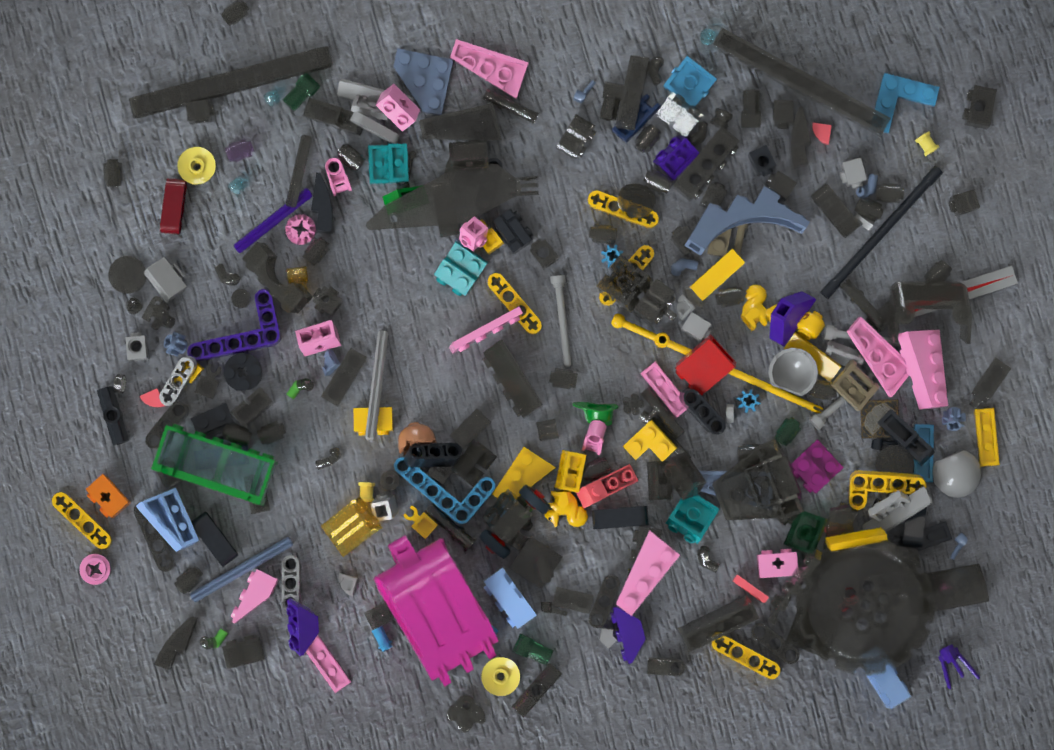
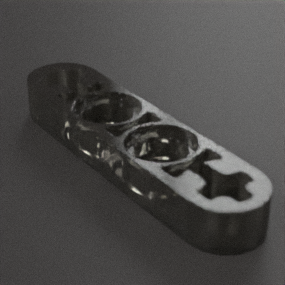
[133,502,175,572]

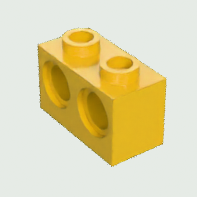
[555,450,586,493]

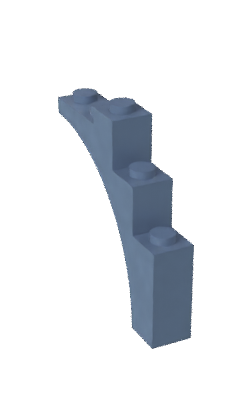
[684,186,810,255]

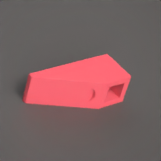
[576,464,639,509]

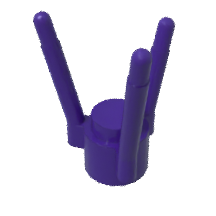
[938,644,980,689]

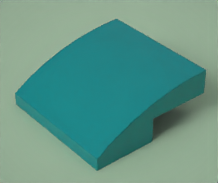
[368,143,409,184]

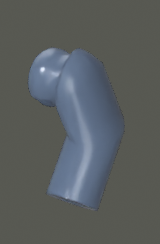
[856,174,878,199]
[671,258,698,276]

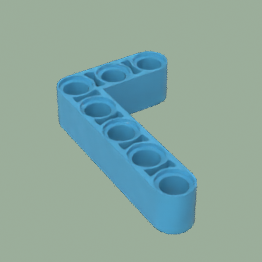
[394,457,496,524]

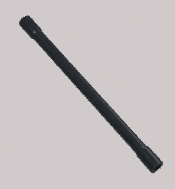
[820,166,943,299]

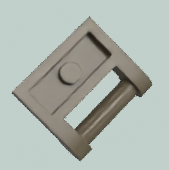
[707,224,748,258]
[831,359,880,411]

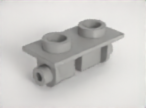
[825,340,864,368]

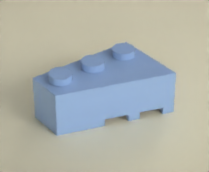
[136,488,199,552]
[484,568,536,628]
[856,646,911,709]

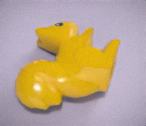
[741,285,777,331]
[544,490,588,527]

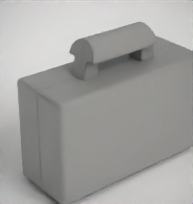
[144,257,187,303]

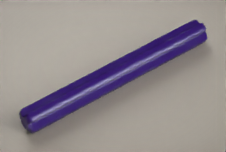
[234,188,313,253]

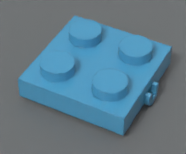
[663,56,717,109]

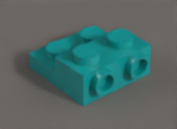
[434,241,488,296]
[665,488,720,544]

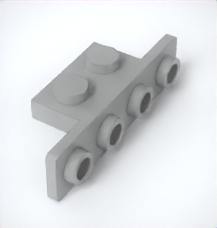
[337,79,414,121]
[862,487,932,532]

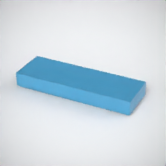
[913,424,934,483]

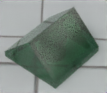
[784,509,828,556]

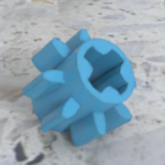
[601,245,624,268]
[736,389,761,413]

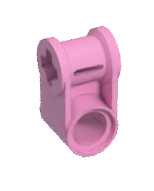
[325,158,352,196]
[581,420,606,455]

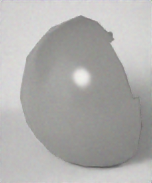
[768,348,818,396]
[932,450,982,498]

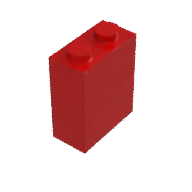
[675,334,736,396]

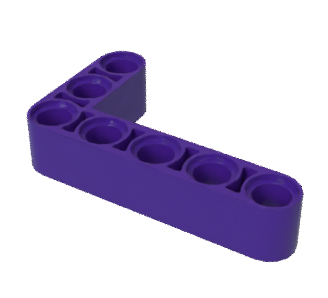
[187,289,281,362]

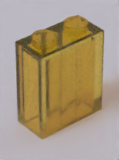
[321,497,383,557]

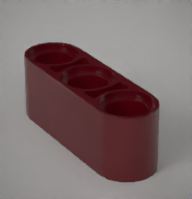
[160,178,187,235]

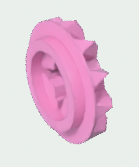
[285,214,316,245]
[80,554,111,585]

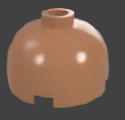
[398,422,437,457]

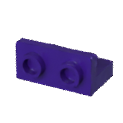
[653,135,700,180]

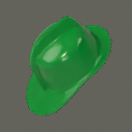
[572,402,619,426]

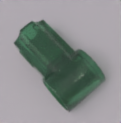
[283,72,321,112]
[512,634,554,665]

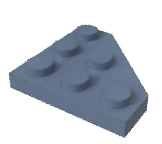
[394,48,453,116]

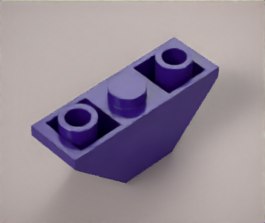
[770,291,816,347]
[286,598,319,656]
[610,607,646,664]

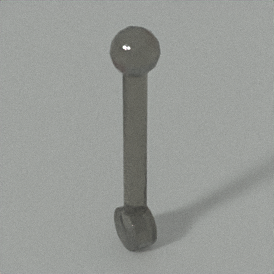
[402,151,416,188]

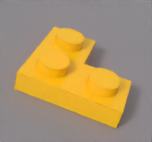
[623,420,677,462]

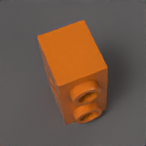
[86,474,131,518]

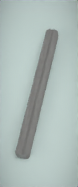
[365,330,388,440]

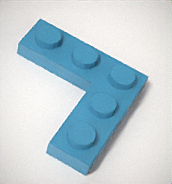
[870,73,940,133]

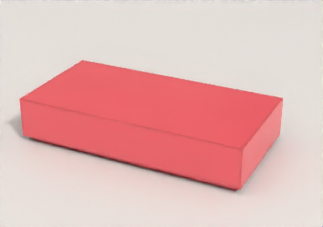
[732,575,769,603]

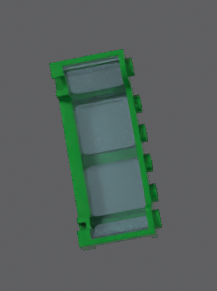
[151,423,278,506]

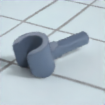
[573,80,596,103]
[950,533,967,560]

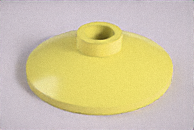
[177,147,216,185]
[481,657,520,696]

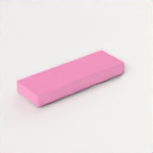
[640,361,687,418]
[306,635,351,693]

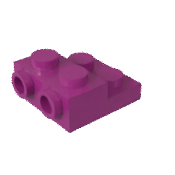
[789,439,844,494]

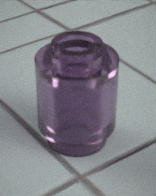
[225,138,254,162]

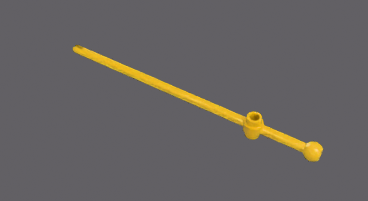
[611,313,823,414]

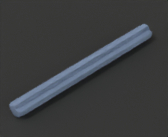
[190,537,293,602]

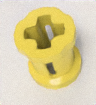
[915,131,939,156]
[358,482,375,502]

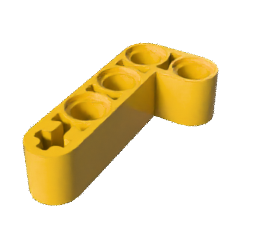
[848,470,926,510]

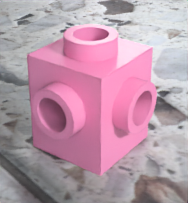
[459,216,488,251]

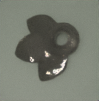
[447,695,485,733]

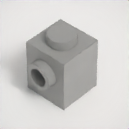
[840,158,867,189]
[370,493,399,522]

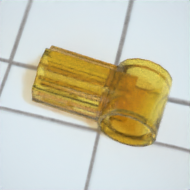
[287,266,309,305]

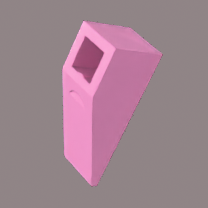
[231,569,279,623]

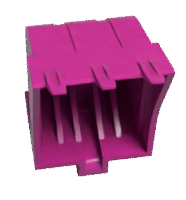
[373,535,499,686]

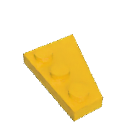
[492,447,556,505]

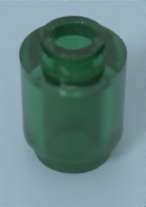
[774,417,801,446]

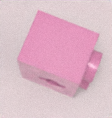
[376,84,420,131]
[295,320,341,357]
[757,549,799,578]

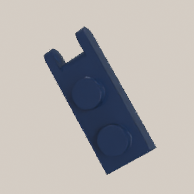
[612,94,661,143]

